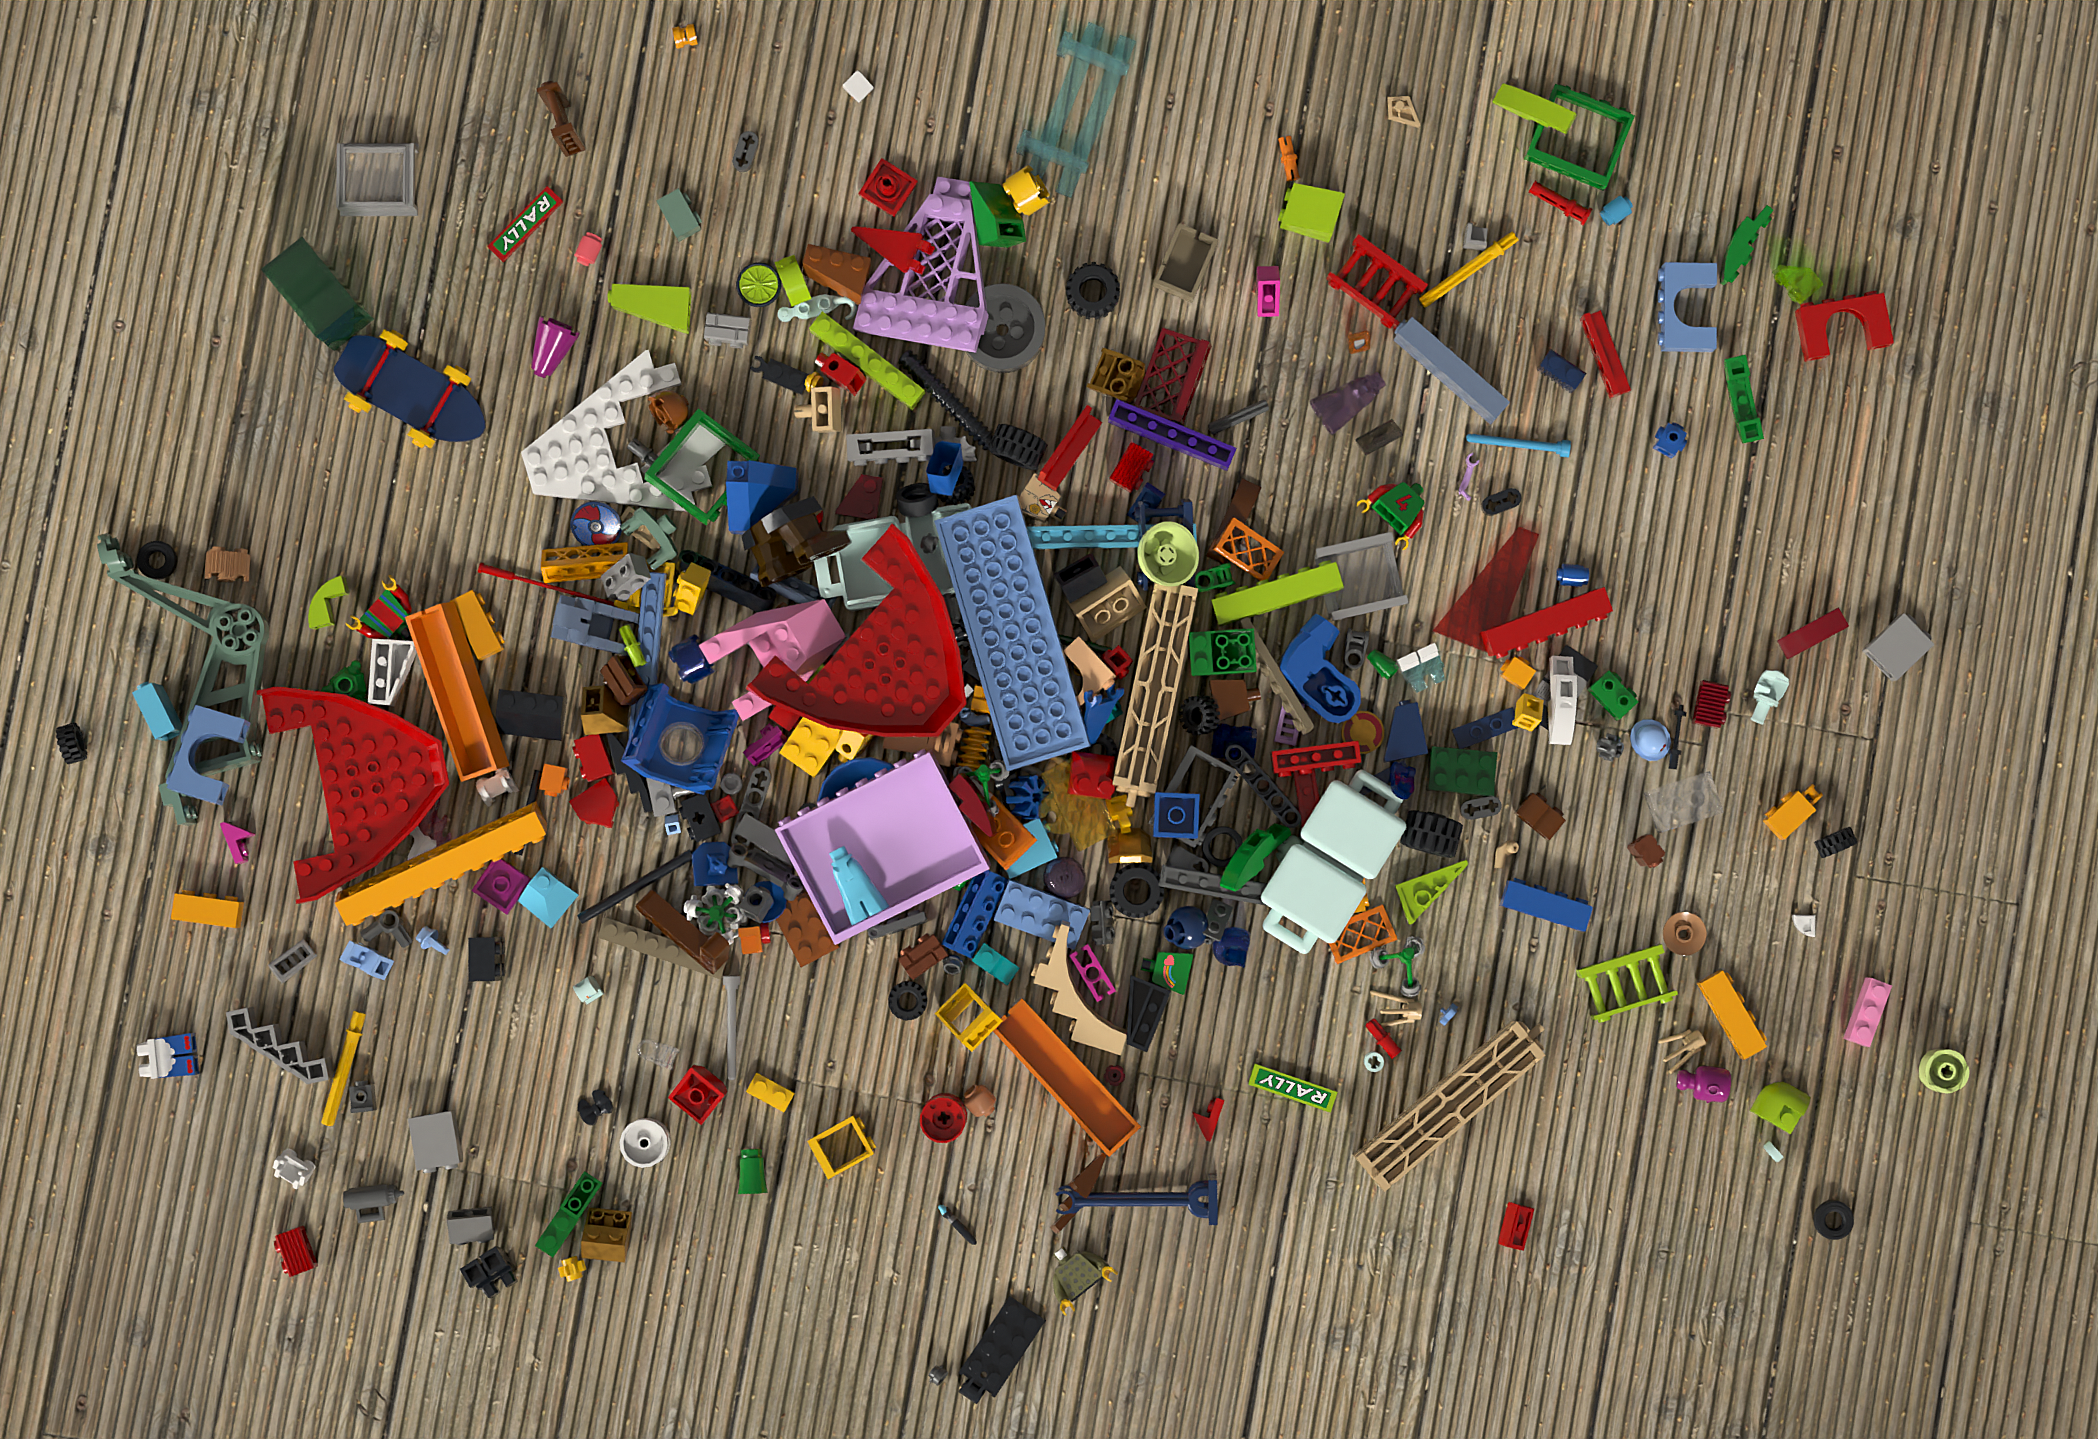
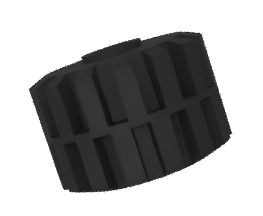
[1400,810,1463,858]

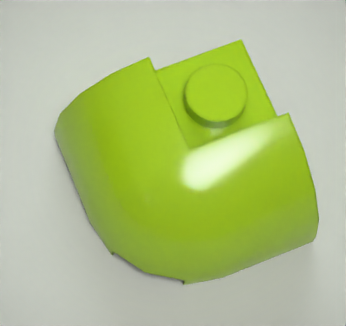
[1749,1082,1811,1134]

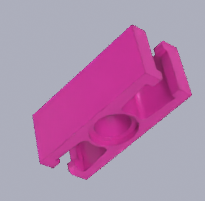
[1069,944,1116,1002]

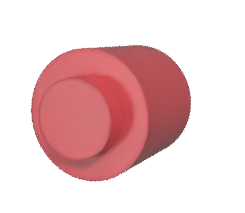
[574,232,602,266]

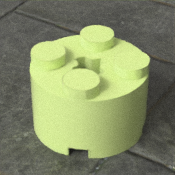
[1919,1048,1969,1093]

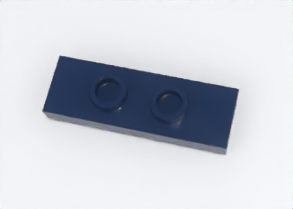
[1451,707,1519,749]

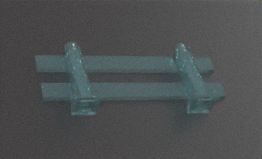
[1016,22,1136,198]

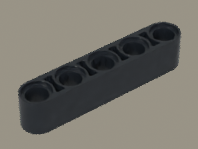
[675,550,777,612]
[1224,741,1301,828]

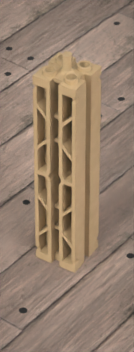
[1112,583,1198,807]
[1353,1020,1546,1192]

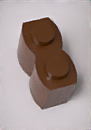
[1514,792,1566,841]

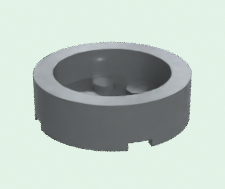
[964,284,1045,373]

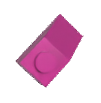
[1256,266,1280,317]

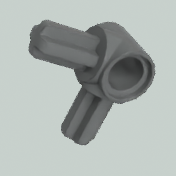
[360,909,413,948]

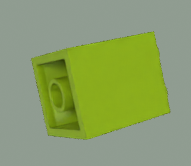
[1278,183,1345,243]

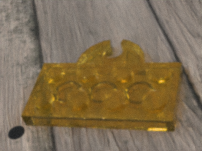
[1038,758,1117,851]

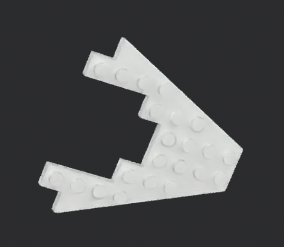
[521,350,712,512]

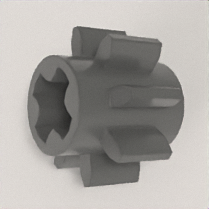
[1596,733,1624,762]

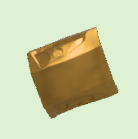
[1086,347,1145,404]
[1107,828,1152,864]

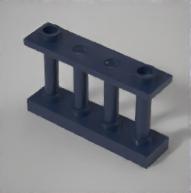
[1134,498,1195,591]

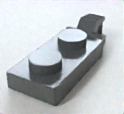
[867,910,928,940]

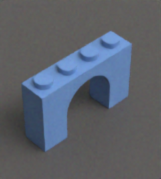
[1657,262,1717,352]
[166,705,251,806]

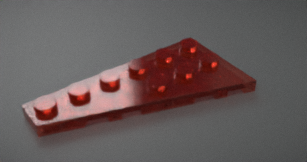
[1431,527,1539,653]

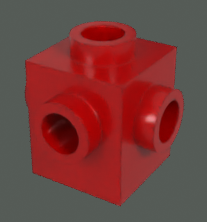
[1100,645,1133,681]

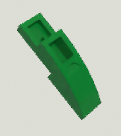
[1720,205,1773,286]
[1220,823,1292,892]
[535,1171,603,1258]

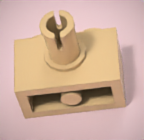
[794,387,842,433]

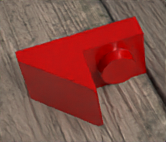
[1192,1096,1225,1142]

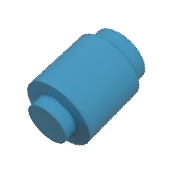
[1599,195,1633,226]

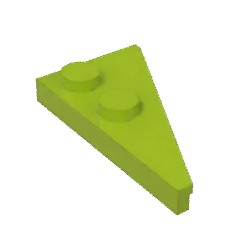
[1394,860,1468,925]

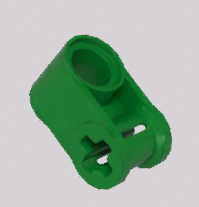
[1195,563,1236,592]

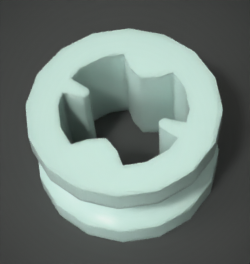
[1364,1051,1384,1072]

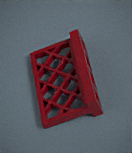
[1134,328,1212,426]

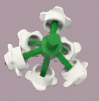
[684,883,748,945]

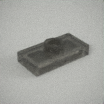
[1355,419,1403,456]

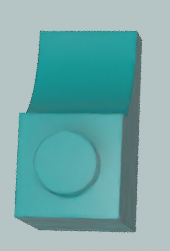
[972,943,1020,986]

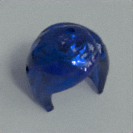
[1212,927,1250,968]

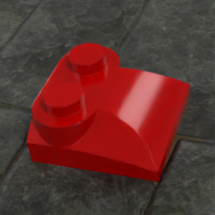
[1067,751,1115,800]
[668,1064,728,1125]

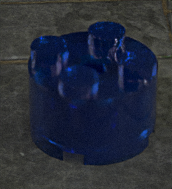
[668,634,716,684]

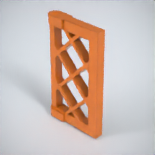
[1212,517,1284,581]
[1328,904,1397,964]

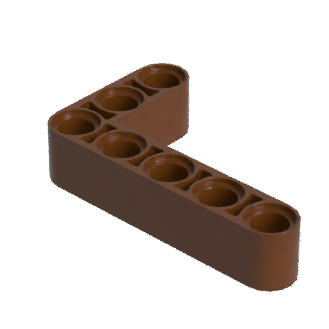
[635,890,730,975]

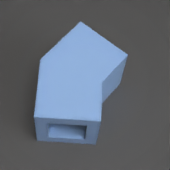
[665,814,682,835]

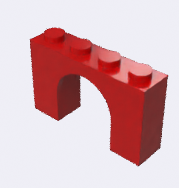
[1795,291,1894,362]

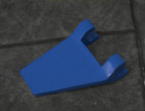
[1084,683,1124,745]

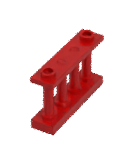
[1326,234,1428,329]

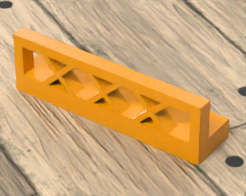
[541,542,629,583]

